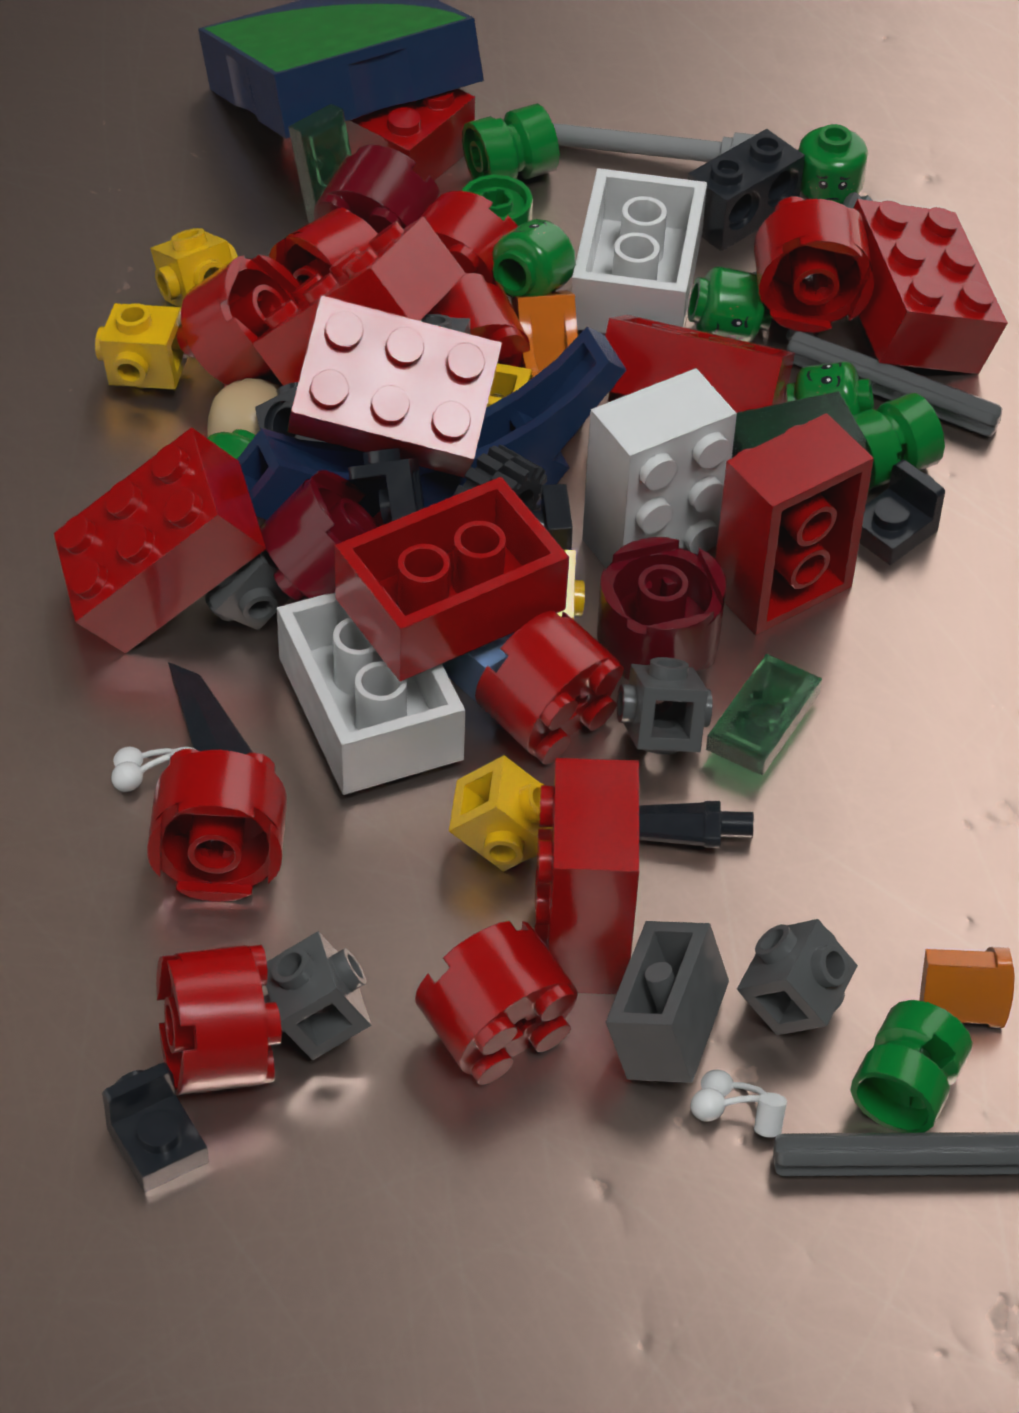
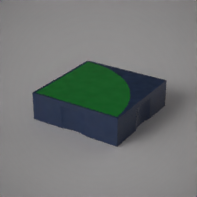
[198,0,484,139]

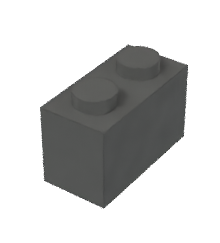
[606,921,729,1083]

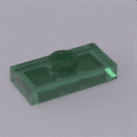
[288,104,352,223]
[706,654,822,776]

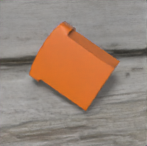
[919,947,1015,1028]

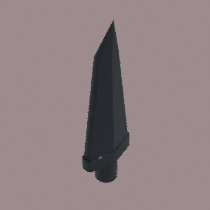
[168,662,254,754]
[639,801,754,848]

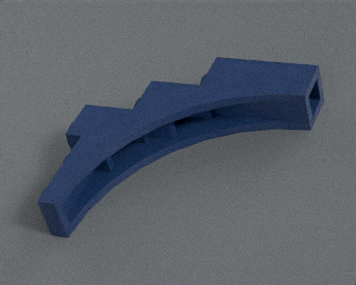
[237,327,626,520]

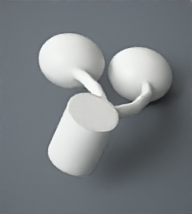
[111,746,196,792]
[690,1069,787,1138]

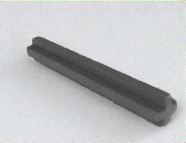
[787,331,1003,437]
[773,1132,1019,1176]

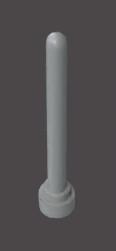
[553,123,756,162]

